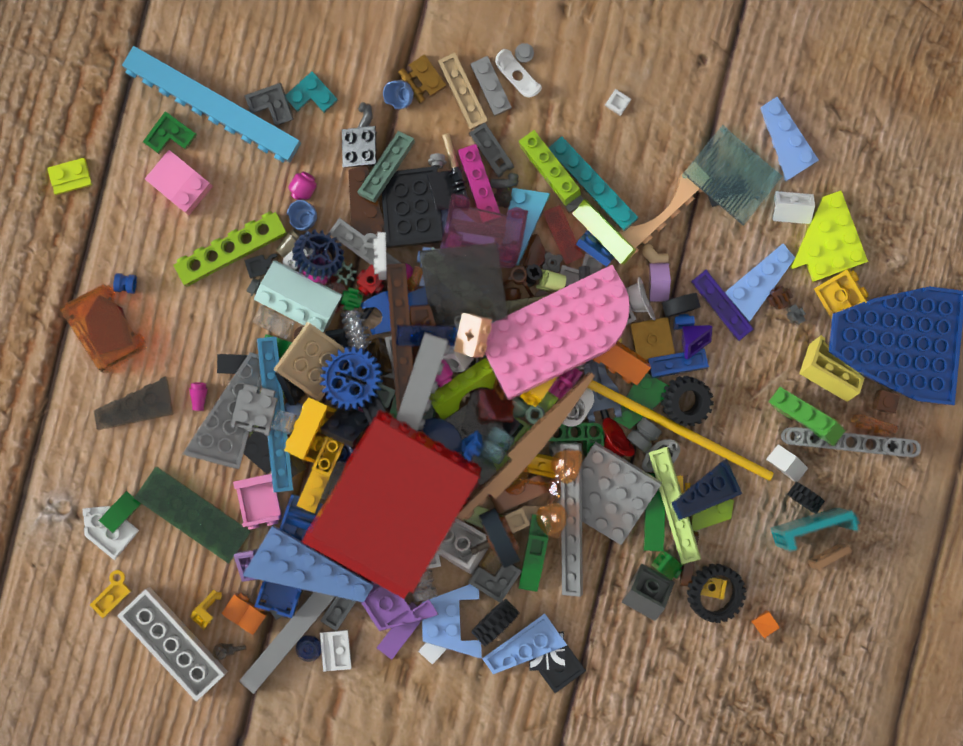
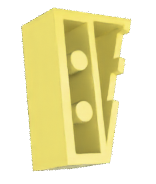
[799,335,865,402]

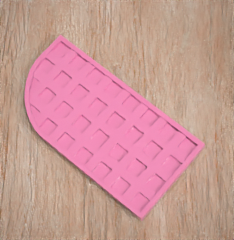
[484,264,629,400]

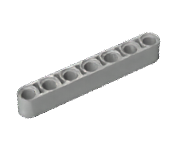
[239,592,336,694]

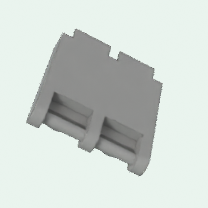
[231,384,278,436]

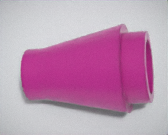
[189,382,208,411]

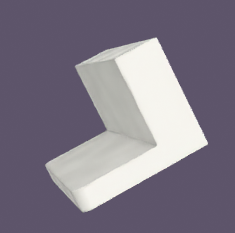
[773,191,815,224]

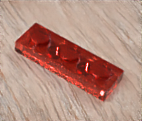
[543,205,583,265]

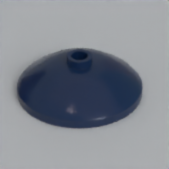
[418,418,463,456]

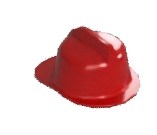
[602,418,634,457]

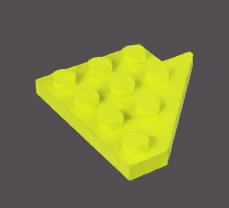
[790,190,868,282]

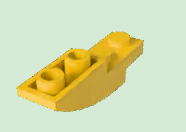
[296,436,345,514]

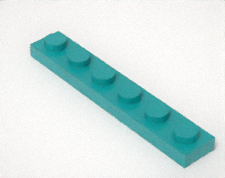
[549,136,638,231]

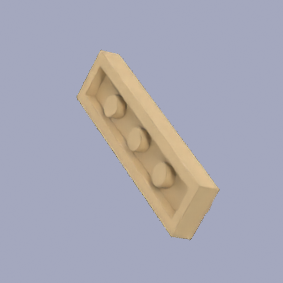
[438,53,488,130]

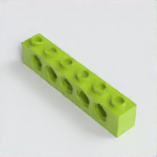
[173,211,287,287]

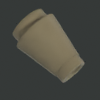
[276,229,300,258]

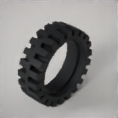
[687,563,746,623]

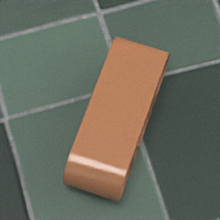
[490,475,548,514]

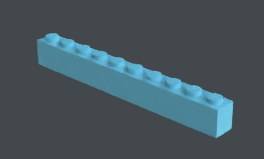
[122,46,301,163]

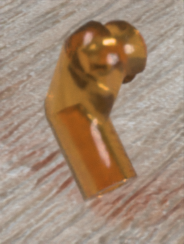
[407,266,424,292]

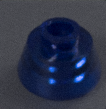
[296,635,321,662]

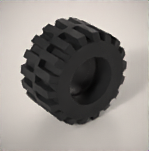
[661,376,714,426]

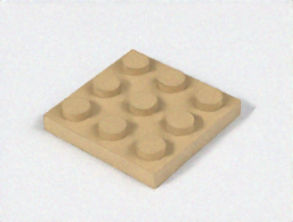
[273,322,347,401]

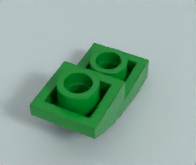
[99,491,142,533]

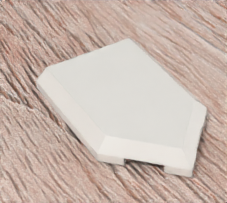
[82,506,139,560]

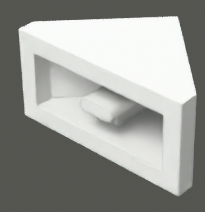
[766,445,808,482]

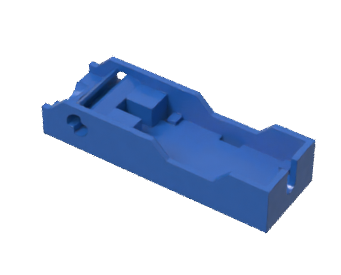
[254,494,324,618]

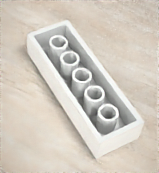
[117,587,228,701]

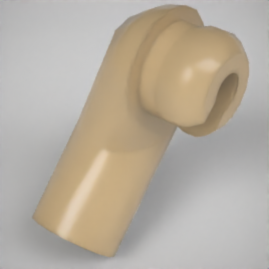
[642,244,669,264]

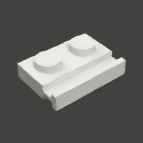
[320,630,352,672]

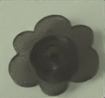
[494,187,512,208]

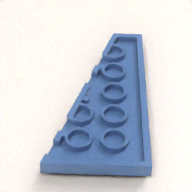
[242,525,374,602]

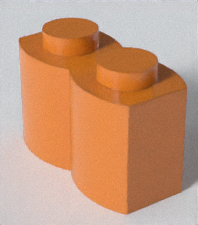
[221,592,267,635]

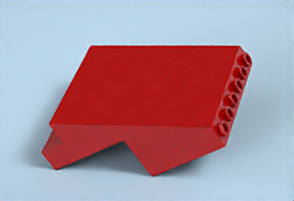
[302,410,481,599]

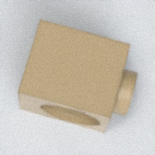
[504,507,530,533]

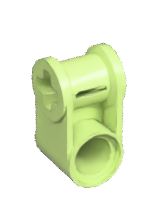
[536,269,566,292]

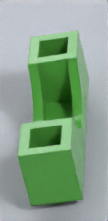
[769,387,845,446]

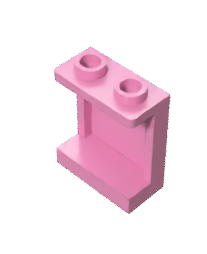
[233,474,282,530]

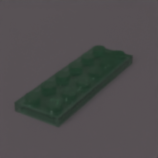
[134,466,252,564]

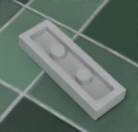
[470,56,512,117]

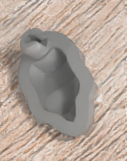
[642,439,680,472]

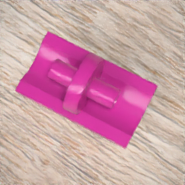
[548,368,583,399]

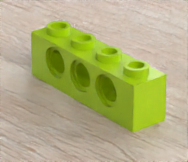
[519,130,581,206]

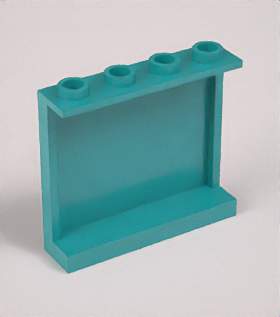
[770,508,859,551]

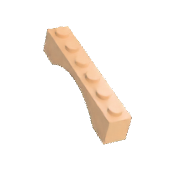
[619,162,710,258]

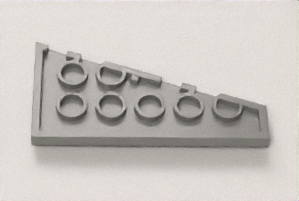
[182,352,262,469]

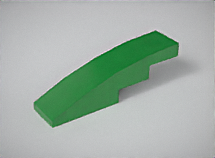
[643,472,665,552]

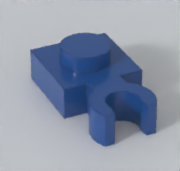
[462,430,482,462]

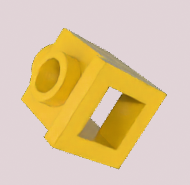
[701,577,727,600]

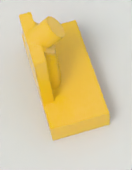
[190,590,222,630]

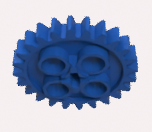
[320,347,383,411]

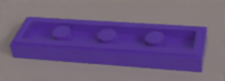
[691,270,754,341]

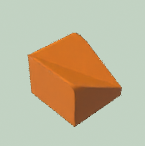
[751,610,780,638]

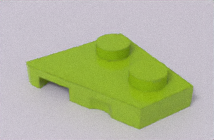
[691,499,734,531]

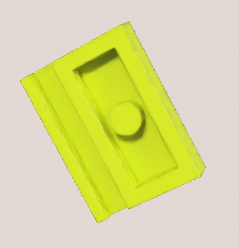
[47,158,93,195]

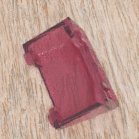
[440,194,528,268]

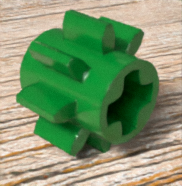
[340,287,363,311]

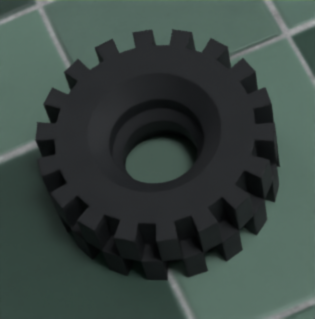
[471,599,520,646]

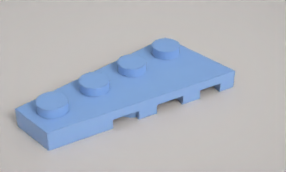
[760,97,819,182]

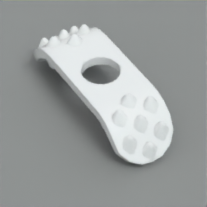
[495,49,542,98]

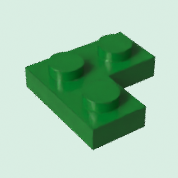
[143,111,197,154]

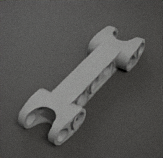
[781,427,921,457]

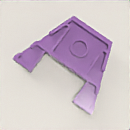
[361,581,438,631]

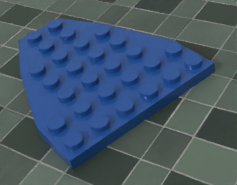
[829,286,963,405]

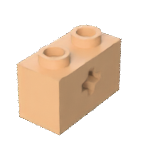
[454,313,492,357]

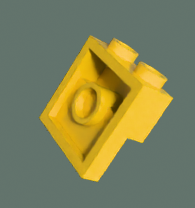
[814,268,869,319]

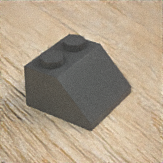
[622,563,675,621]

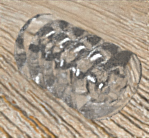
[340,310,372,352]

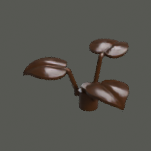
[474,234,549,302]

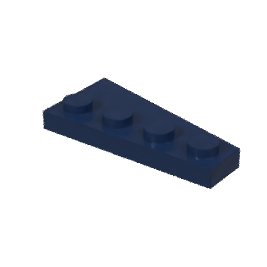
[671,459,742,521]

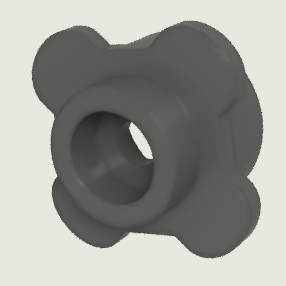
[542,252,563,273]

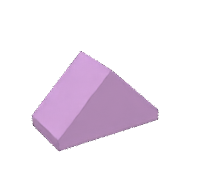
[649,263,671,302]
[234,549,257,582]

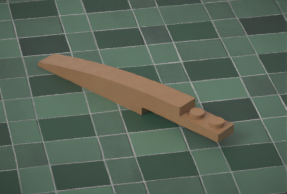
[457,372,594,521]

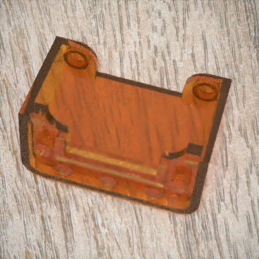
[60,284,147,373]

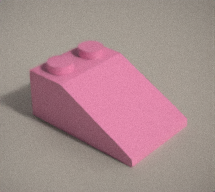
[145,150,213,215]

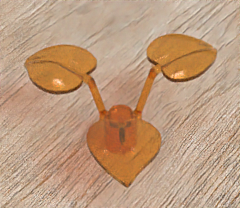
[505,450,582,538]

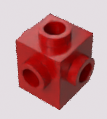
[357,264,385,297]

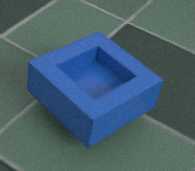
[673,314,695,330]

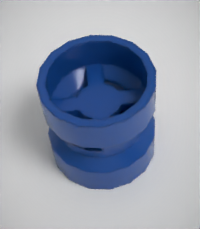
[113,273,137,294]

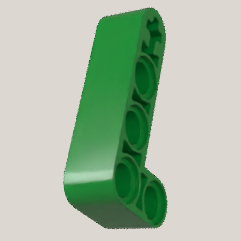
[526,423,604,457]

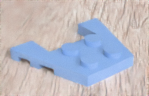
[421,584,482,658]

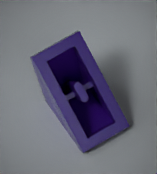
[682,325,712,360]

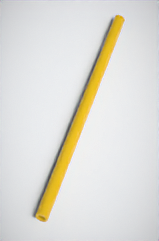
[587,380,774,481]

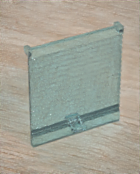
[682,125,782,225]

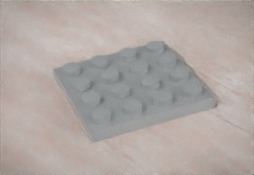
[556,442,662,545]

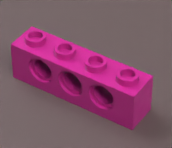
[458,144,501,224]

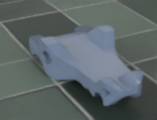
[583,359,622,423]

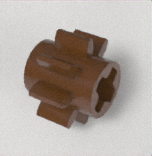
[768,286,793,309]

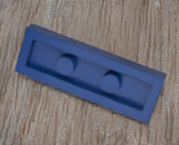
[648,349,709,378]

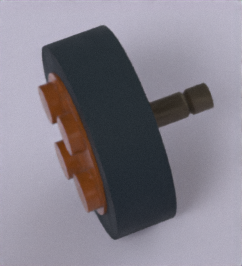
[470,508,520,568]

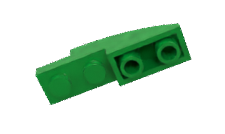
[518,513,551,592]

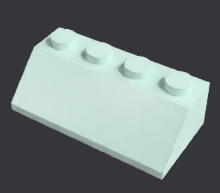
[254,260,343,333]

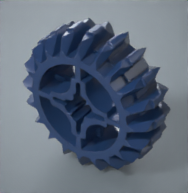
[292,229,344,281]

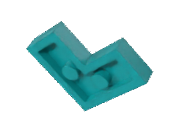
[286,71,338,113]

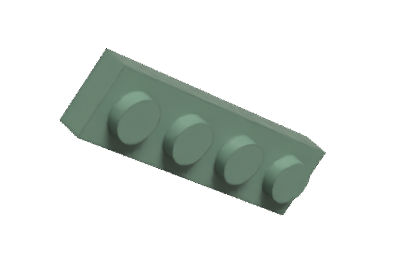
[358,131,415,203]

